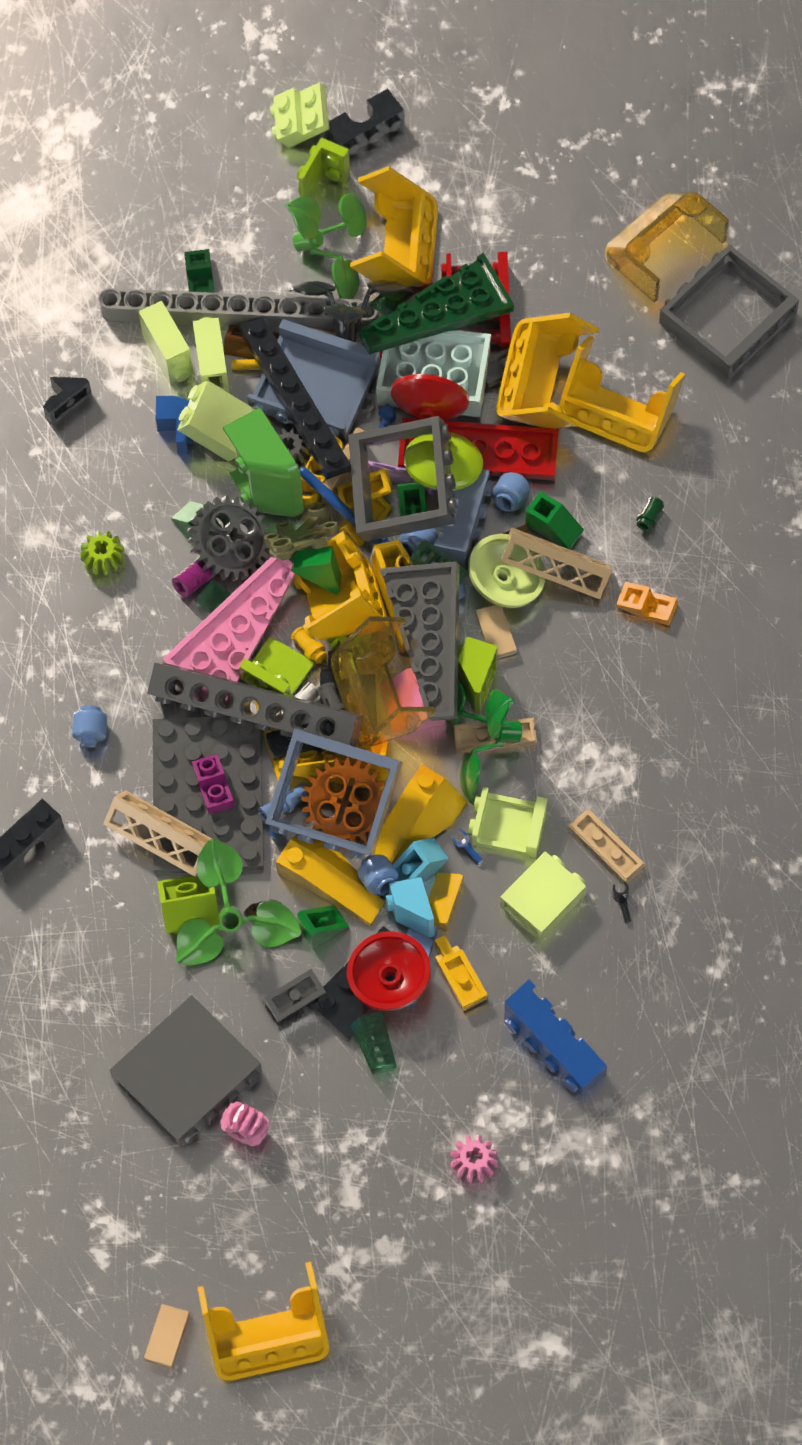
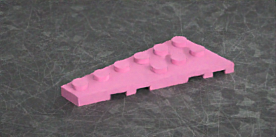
[163,557,296,703]

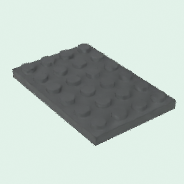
[153,716,264,874]

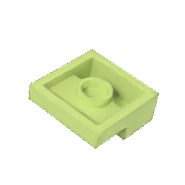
[270,82,329,148]

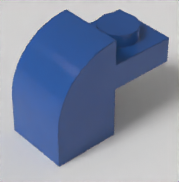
[155,396,193,454]

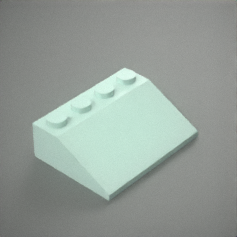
[376,330,491,417]

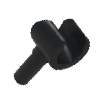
[612,882,631,923]

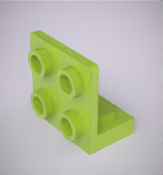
[296,138,350,197]
[239,637,314,696]

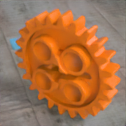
[301,757,388,843]

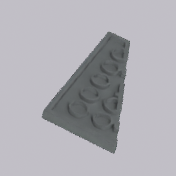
[380,561,460,721]

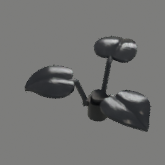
[289,280,412,342]

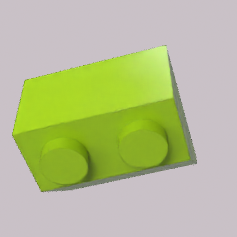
[458,636,498,715]
[157,875,219,934]

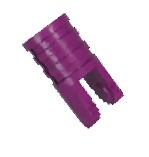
[172,561,213,597]

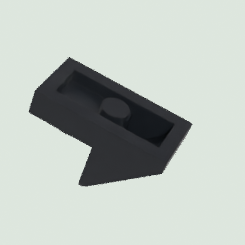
[43,376,92,425]

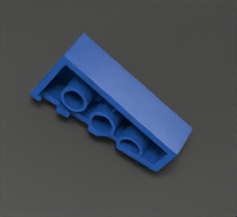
[504,979,607,1096]

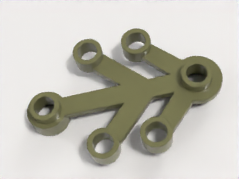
[264,502,339,561]

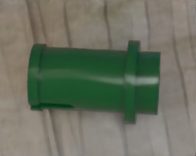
[636,497,664,532]

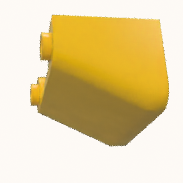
[293,531,388,641]

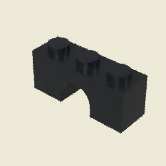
[325,89,405,155]
[0,798,64,883]

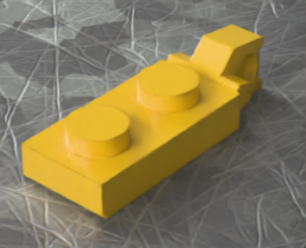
[435,935,488,1011]

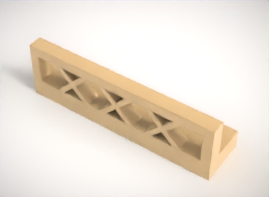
[501,528,612,599]
[103,790,212,877]

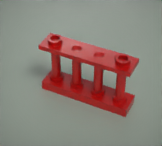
[441,252,511,351]

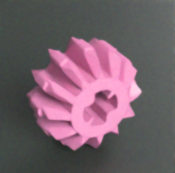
[220,1102,270,1146]
[451,1135,498,1184]

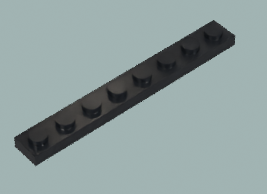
[239,317,351,480]

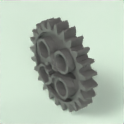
[187,495,271,582]

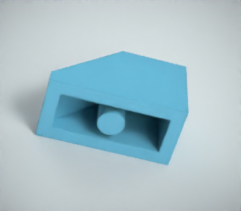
[393,837,449,882]
[385,877,435,937]

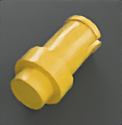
[291,626,327,664]

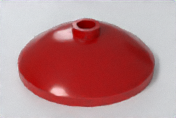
[391,374,469,420]
[347,931,431,1011]

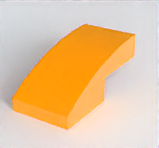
[616,582,678,626]

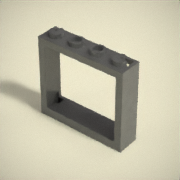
[659,244,799,379]
[348,416,458,542]

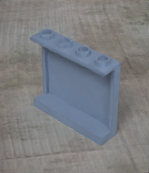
[247,319,380,441]

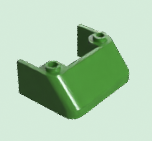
[223,408,304,517]

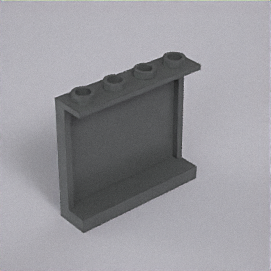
[109,995,262,1148]

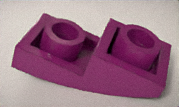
[192,754,235,815]

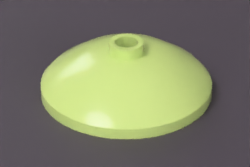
[468,534,545,608]

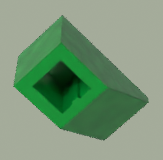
[525,491,584,549]

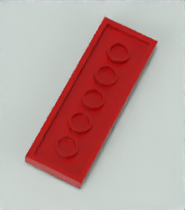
[398,418,559,480]

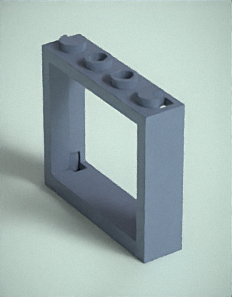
[265,728,402,860]

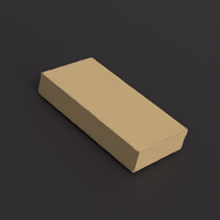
[476,605,517,659]
[144,1304,190,1368]

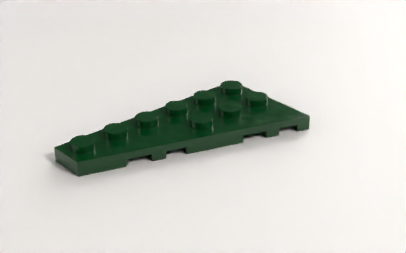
[360,252,514,355]

